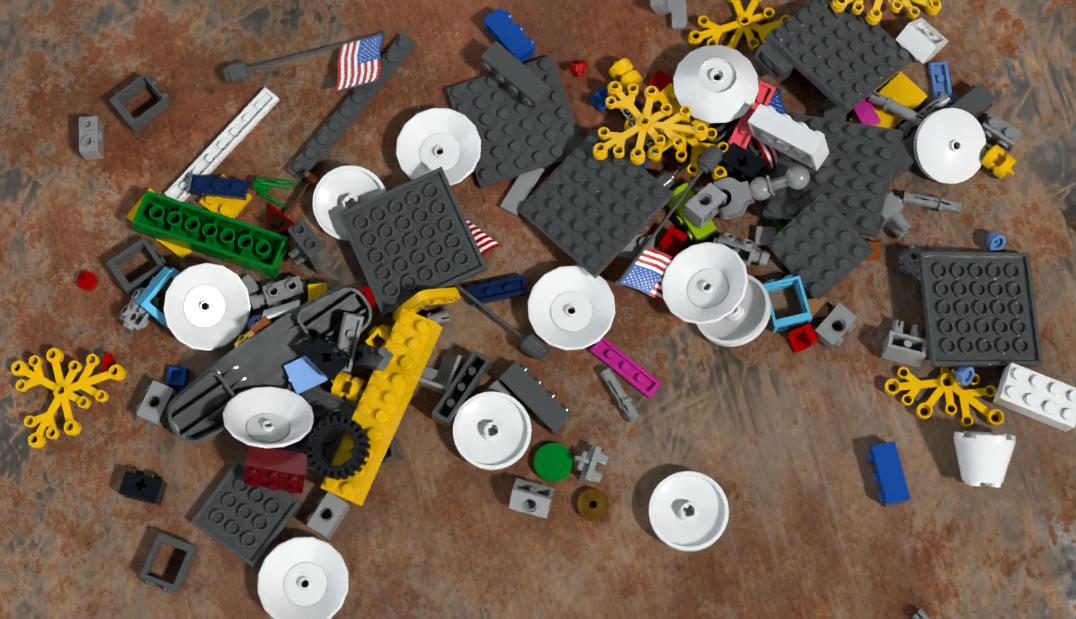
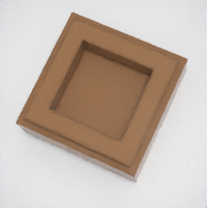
[807,297,829,319]

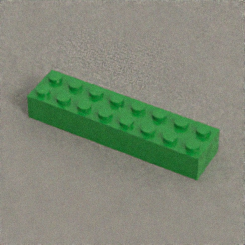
[132,190,290,278]

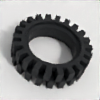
[306,416,371,480]

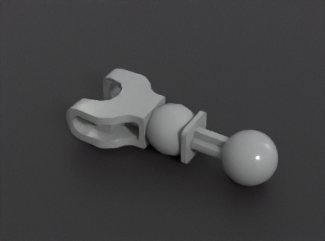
[712,165,810,220]

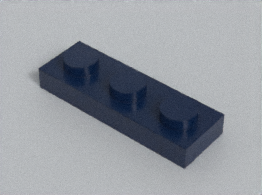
[189,174,249,200]
[469,275,529,306]

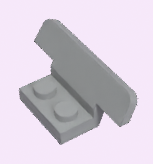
[650,0,687,30]

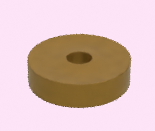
[577,489,609,521]

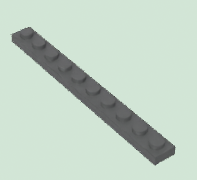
[287,33,418,182]

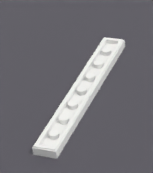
[164,87,279,202]

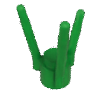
[253,177,298,208]

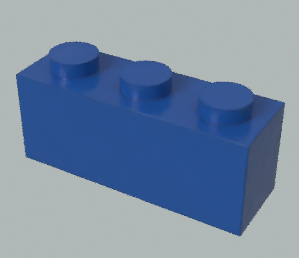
[483,7,535,63]
[867,441,911,507]

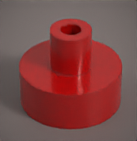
[569,60,588,78]
[77,271,98,292]

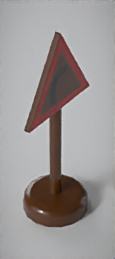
[266,169,320,234]

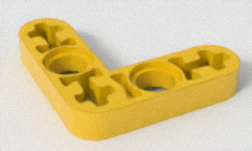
[391,287,461,323]

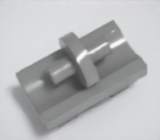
[574,446,609,483]

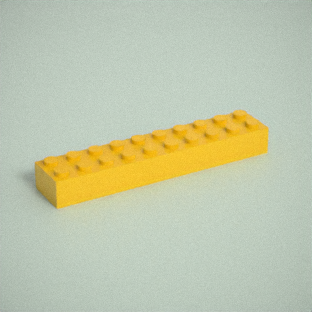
[320,308,443,506]

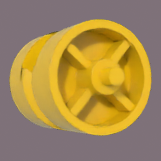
[609,58,643,93]
[981,144,1017,179]
[330,371,366,404]

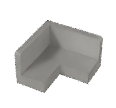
[417,353,464,394]

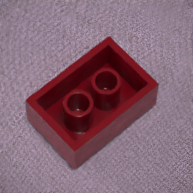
[243,446,309,494]

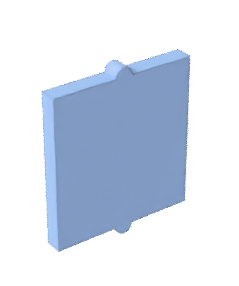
[284,356,328,394]

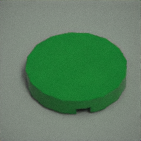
[534,443,573,482]

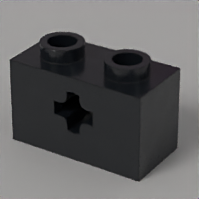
[720,142,766,184]
[303,333,350,380]
[118,469,168,506]

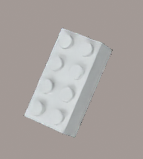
[748,104,829,171]
[993,363,1076,432]

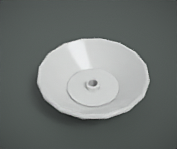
[673,45,759,123]
[396,108,481,186]
[662,242,748,325]
[163,263,251,351]
[527,265,616,350]
[223,386,314,448]
[258,537,348,619]

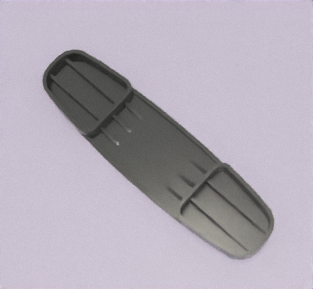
[167,285,372,443]

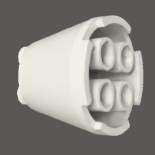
[954,431,1016,487]

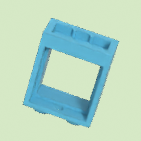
[135,266,180,328]
[762,275,812,333]

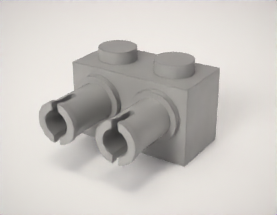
[878,192,912,240]
[881,320,928,367]

